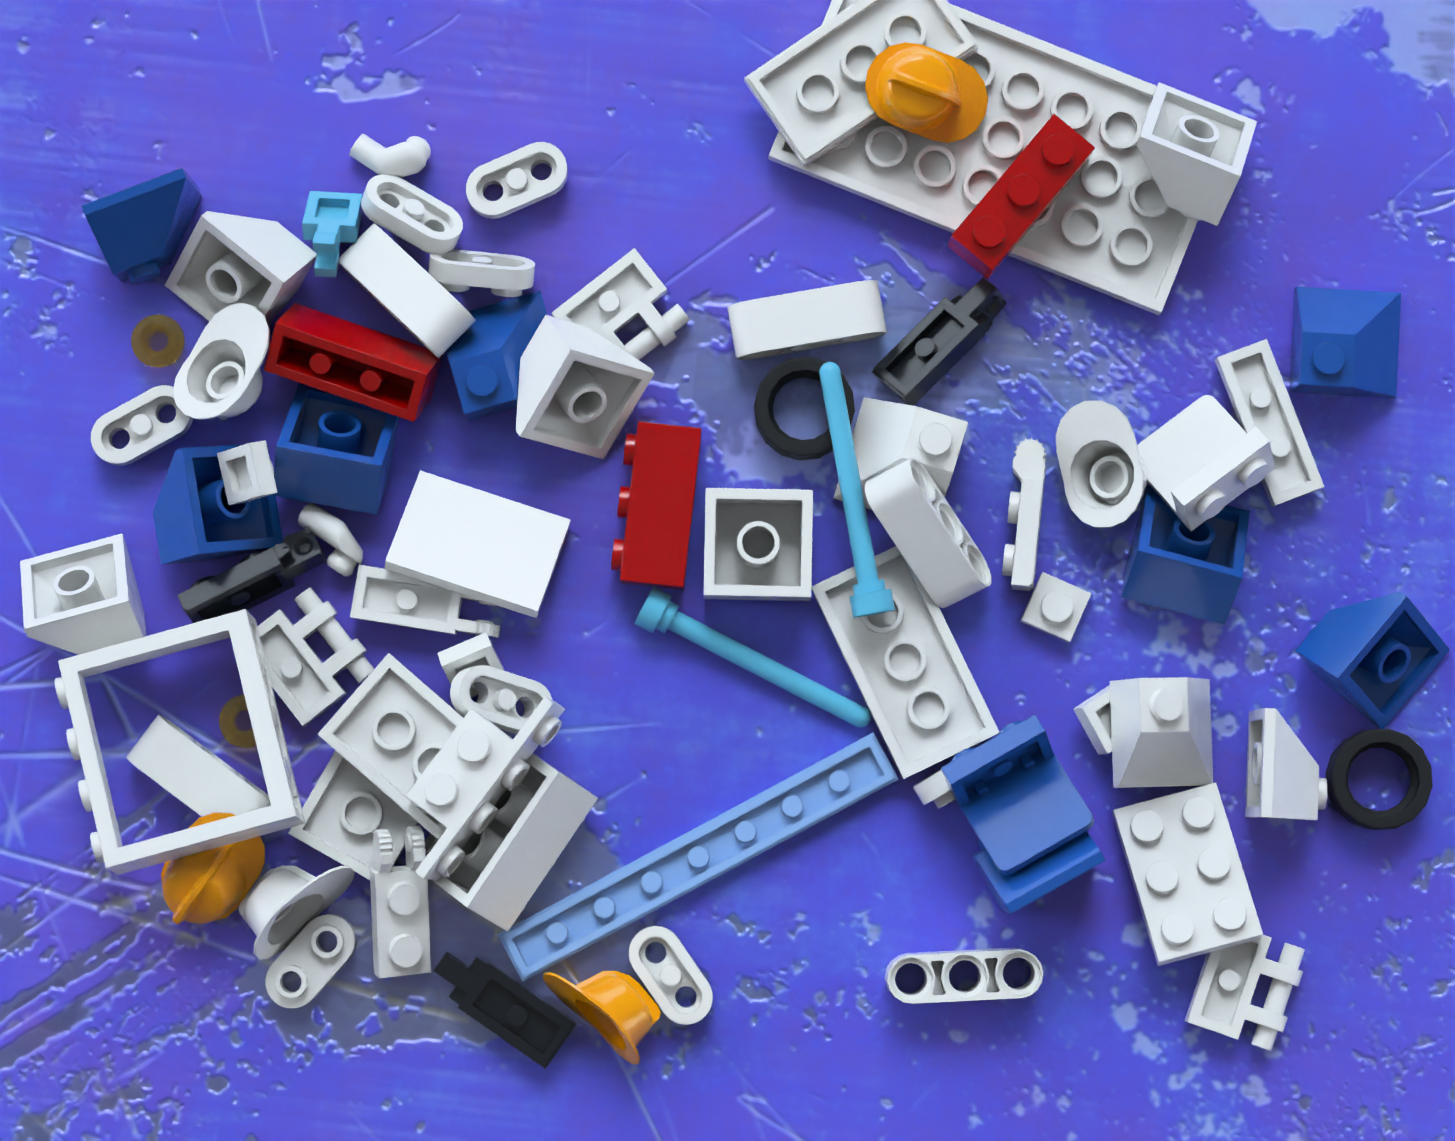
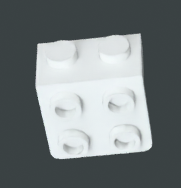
[1137,395,1275,531]

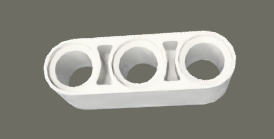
[339,223,476,358]
[727,280,887,360]
[865,458,992,608]
[126,714,271,817]
[885,948,1043,1004]

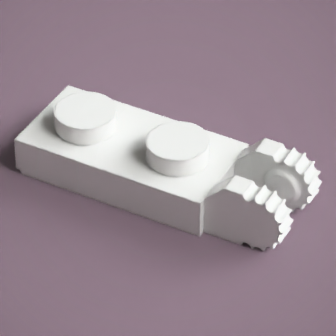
[1002,438,1046,591]
[350,565,500,638]
[370,825,431,978]

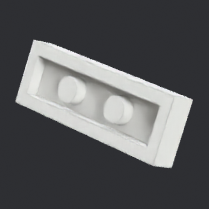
[1215,339,1324,507]

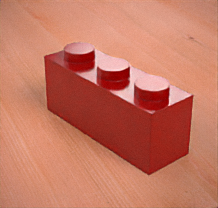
[947,114,1095,280]
[264,303,443,422]
[611,421,702,591]

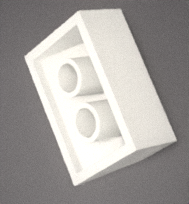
[425,753,598,932]

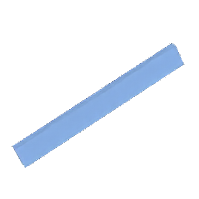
[497,732,898,982]

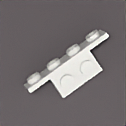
[406,697,565,882]

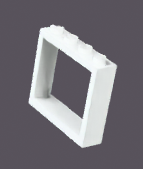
[55,609,305,875]

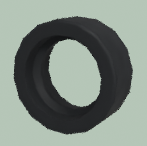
[754,357,855,461]
[1325,729,1433,830]

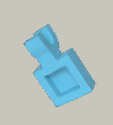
[302,191,363,277]

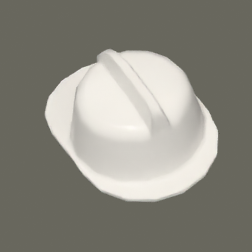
[173,303,270,420]
[1056,400,1147,528]
[238,865,355,959]

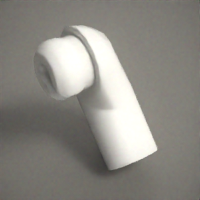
[349,134,431,178]
[298,503,363,577]

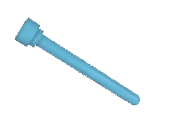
[819,362,895,618]
[634,586,871,728]

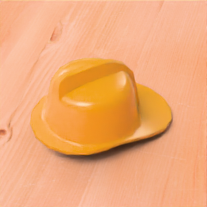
[865,42,988,143]
[161,812,265,925]
[543,971,661,1065]

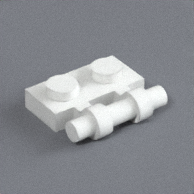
[551,248,690,360]
[257,587,374,726]
[1185,935,1305,1051]

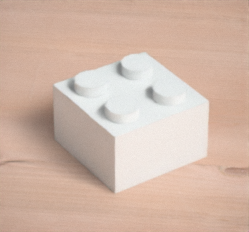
[704,488,813,601]

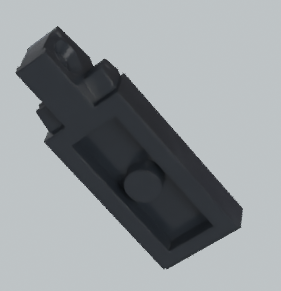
[872,277,1007,406]
[177,528,326,623]
[434,952,577,1069]

